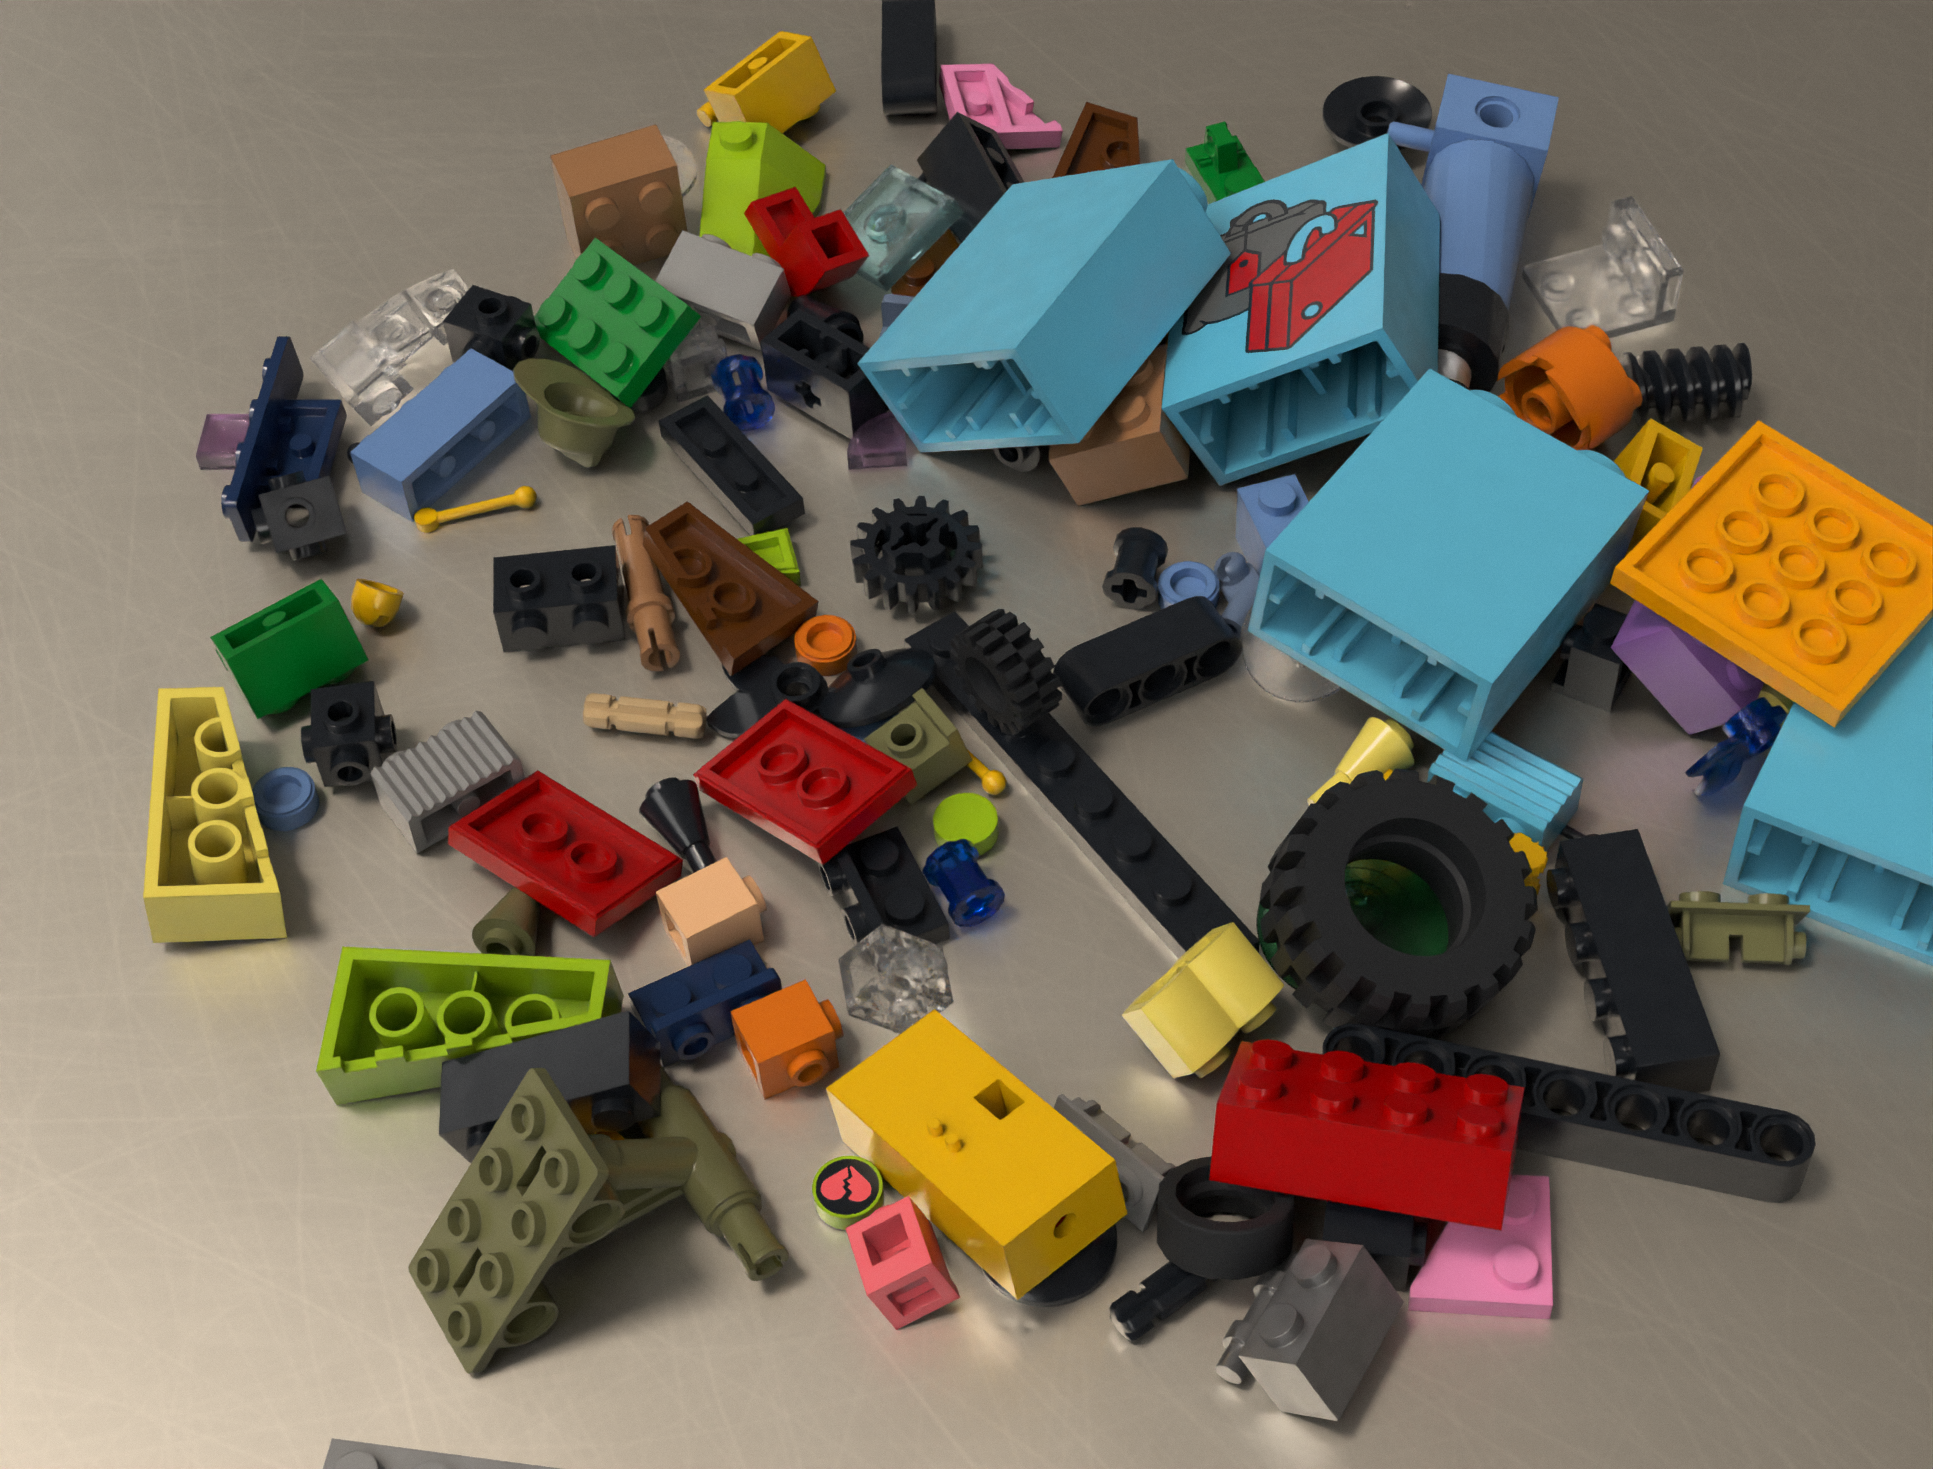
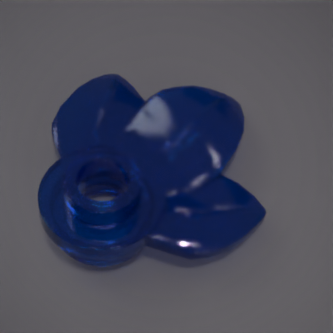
[1685,697,1787,797]

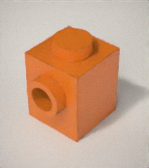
[730,979,844,1100]

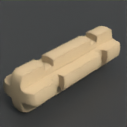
[583,693,707,739]

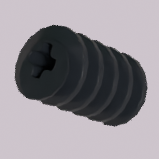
[1620,343,1752,426]

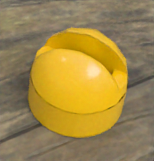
[351,579,404,627]

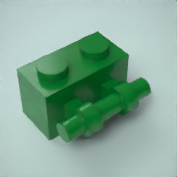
[210,579,369,719]

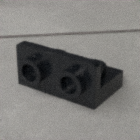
[817,826,950,966]

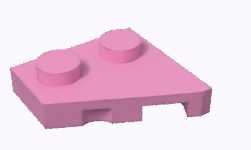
[938,64,1063,149]
[1408,1175,1553,1319]

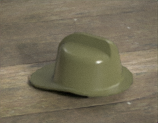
[513,358,635,468]

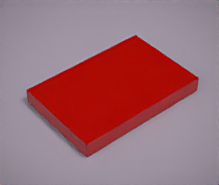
[693,699,917,865]
[448,770,683,938]

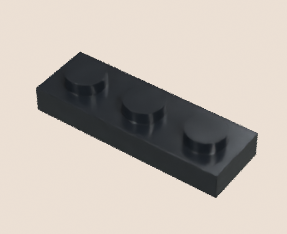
[658,395,805,536]

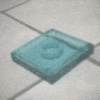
[843,165,964,292]

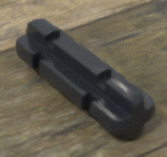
[1109,1261,1219,1341]

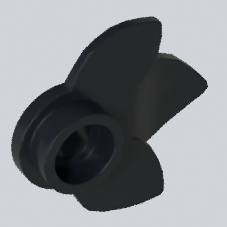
[706,655,828,738]

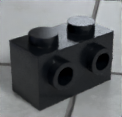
[493,545,625,652]

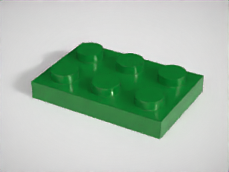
[534,238,702,408]

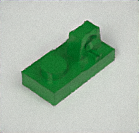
[1185,121,1265,204]

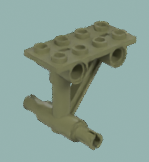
[408,1065,789,1374]

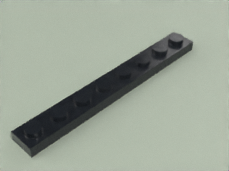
[904,611,1260,959]

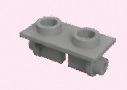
[1054,1094,1176,1232]

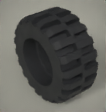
[1259,769,1538,1038]

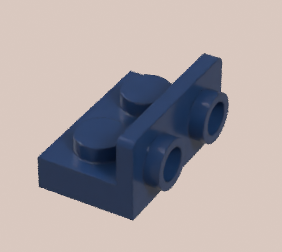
[628,939,782,1068]

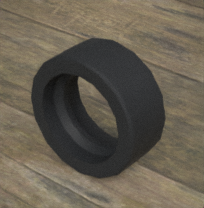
[1157,1156,1294,1280]

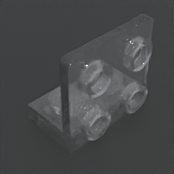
[1522,196,1684,338]

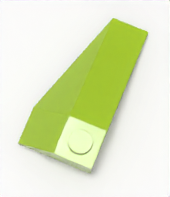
[699,121,827,258]

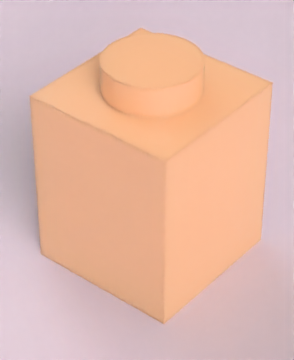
[656,857,767,966]

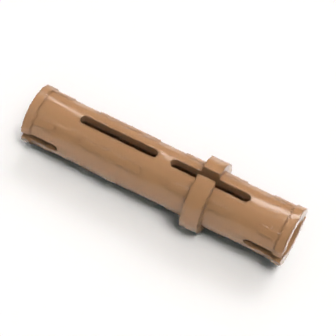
[612,515,680,672]

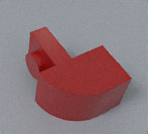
[744,187,870,297]

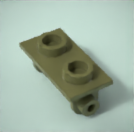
[1667,891,1810,965]

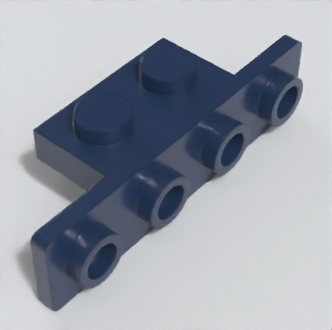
[221,336,347,542]

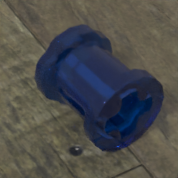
[711,354,775,431]
[922,839,1005,927]

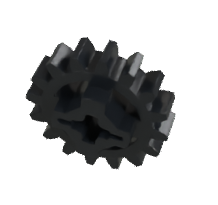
[850,496,983,614]

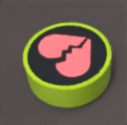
[812,1156,884,1230]

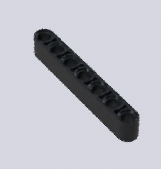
[1322,1023,1816,1203]

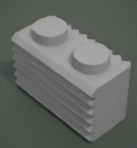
[370,711,525,853]

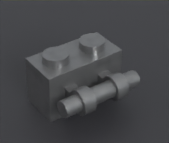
[1215,1239,1404,1421]

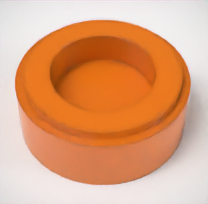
[794,615,858,676]

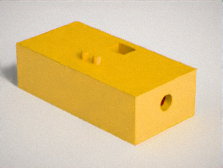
[826,1009,1127,1300]

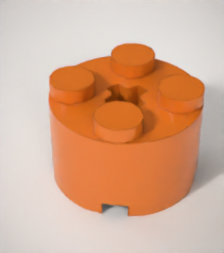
[1497,325,1643,450]

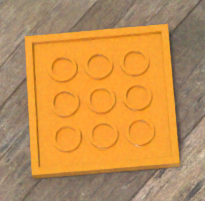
[1610,420,1933,728]

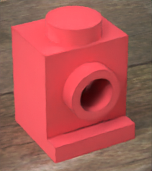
[845,1196,960,1330]

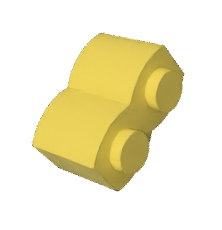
[1122,922,1284,1078]

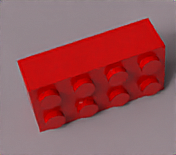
[1209,1039,1524,1231]

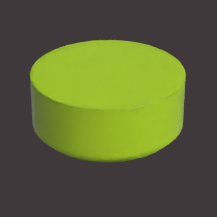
[933,793,999,858]

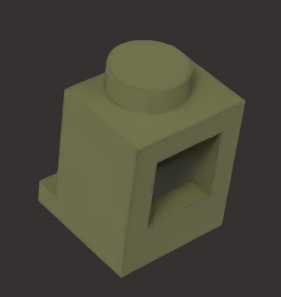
[864,688,972,805]

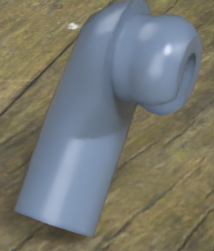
[1214,552,1259,640]

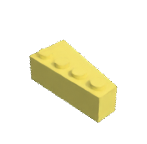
[143,687,287,943]

